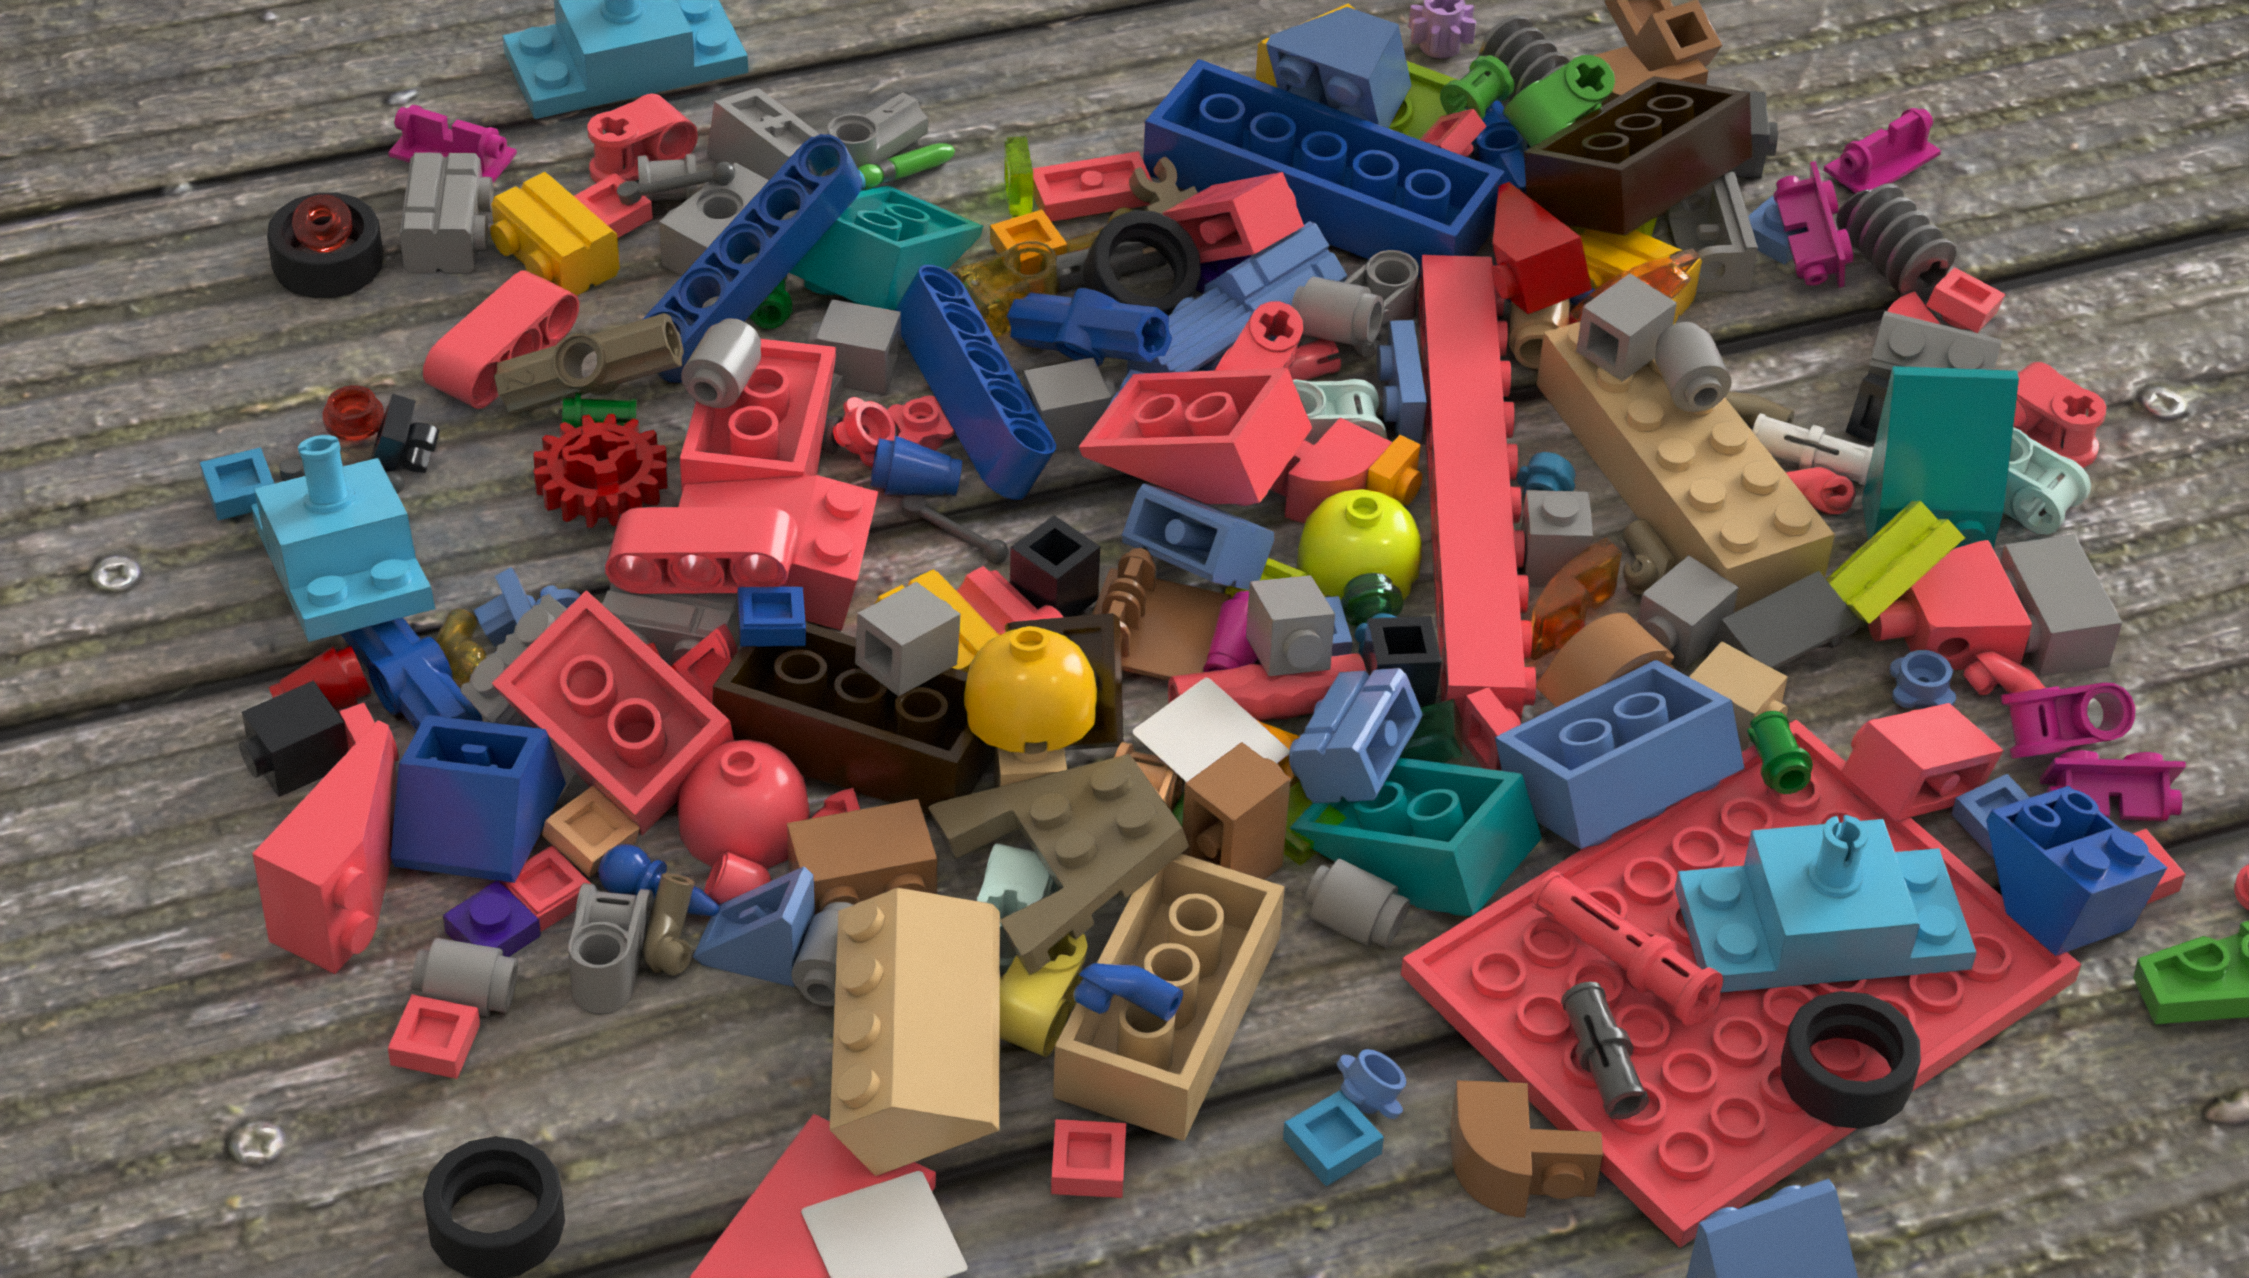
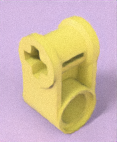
[1000,933,1088,1057]

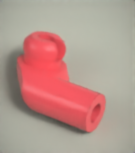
[1785,467,1856,515]
[1963,651,2046,695]

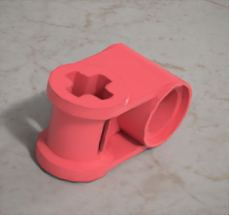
[587,93,698,183]
[1215,301,1304,371]
[2013,362,2107,468]

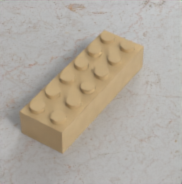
[1536,321,1835,613]

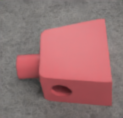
[1868,540,2032,670]

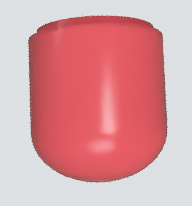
[704,851,772,905]

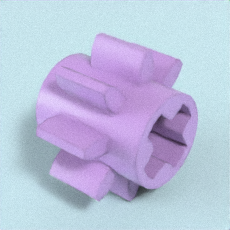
[1408,0,1476,59]

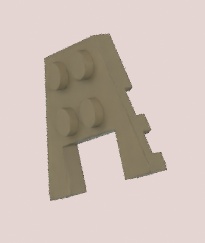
[928,754,1189,975]

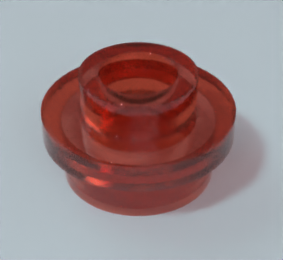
[292,195,353,252]
[322,385,384,441]

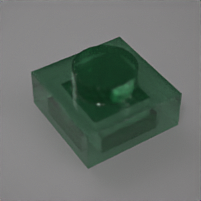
[1399,699,1463,763]

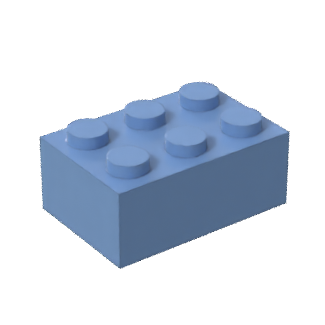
[1495,660,1745,849]

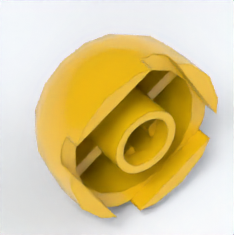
[964,626,1097,753]

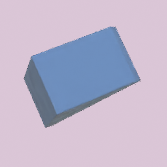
[693,866,815,987]

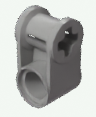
[1345,250,1419,358]
[568,883,654,1014]

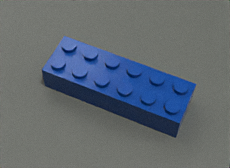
[1143,59,1505,278]

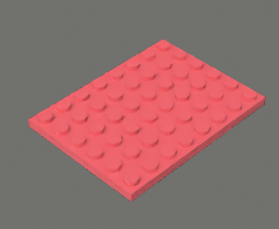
[1400,719,2081,1248]

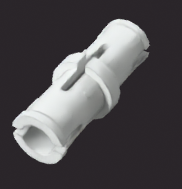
[1752,413,1873,486]

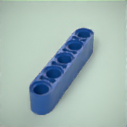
[642,134,862,383]
[894,264,1056,500]

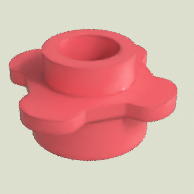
[888,395,955,450]
[833,397,896,467]

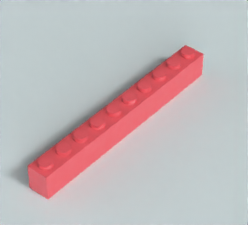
[1417,255,1536,730]

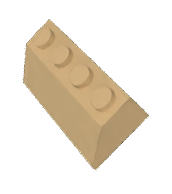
[830,888,1000,1176]

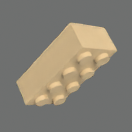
[1053,854,1285,1141]

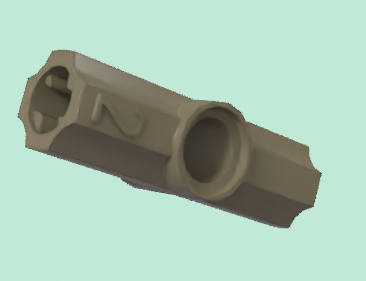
[494,313,684,415]

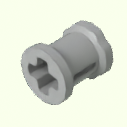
[637,154,698,201]

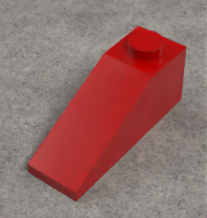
[1491,182,1592,314]

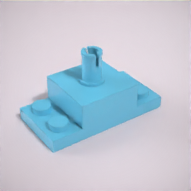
[502,0,748,119]
[251,435,435,642]
[1674,815,1977,993]

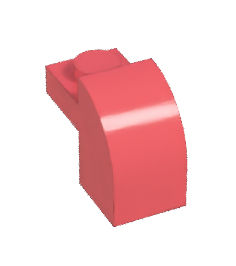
[1269,418,1392,523]

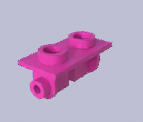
[388,104,517,183]
[1823,108,1941,193]
[1773,161,1853,288]
[2039,750,2186,822]

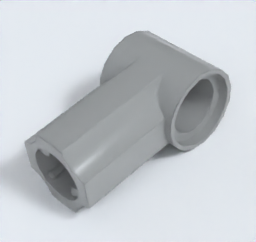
[827,92,928,175]

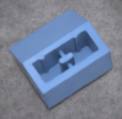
[1266,7,1412,128]
[1686,1178,1858,1278]

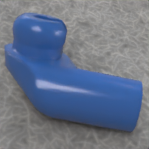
[1073,963,1183,1021]

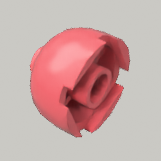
[677,739,810,869]

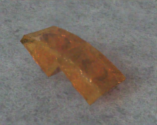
[1570,248,1701,322]
[1531,538,1622,661]

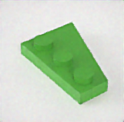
[2133,920,2249,1024]

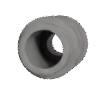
[1291,276,1384,346]
[681,318,761,408]
[1655,322,1732,412]
[1304,859,1410,948]
[791,902,853,1006]
[411,938,518,1017]

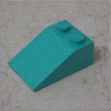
[789,185,984,310]
[1862,366,2019,549]
[1290,758,1542,917]

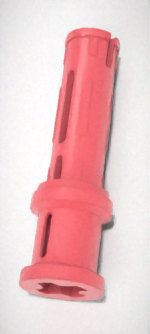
[1531,871,1723,1026]

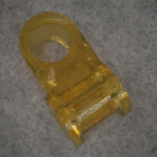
[953,241,1058,338]

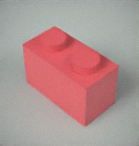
[1163,172,1304,263]
[1841,703,2004,821]

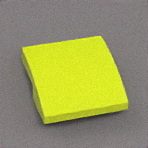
[1826,501,1965,624]

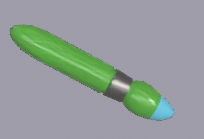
[858,143,955,191]

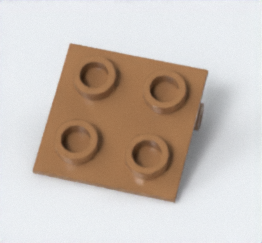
[1092,548,1231,681]

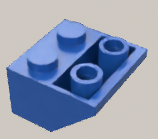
[391,715,566,883]
[1986,786,2168,956]

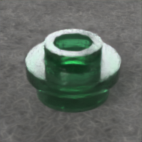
[1340,573,1404,627]

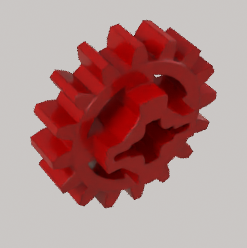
[533,414,668,528]

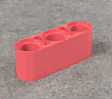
[423,270,579,409]
[605,506,798,594]

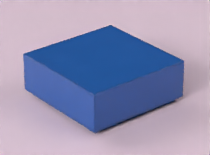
[737,587,806,647]

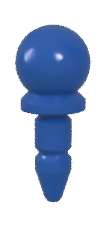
[598,844,719,916]

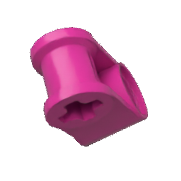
[2000,682,2135,759]

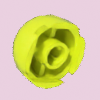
[1297,489,1422,612]

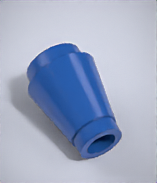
[870,435,962,496]

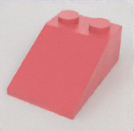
[680,339,836,492]
[1078,368,1312,506]
[678,475,878,630]
[492,590,734,836]
[252,720,397,974]

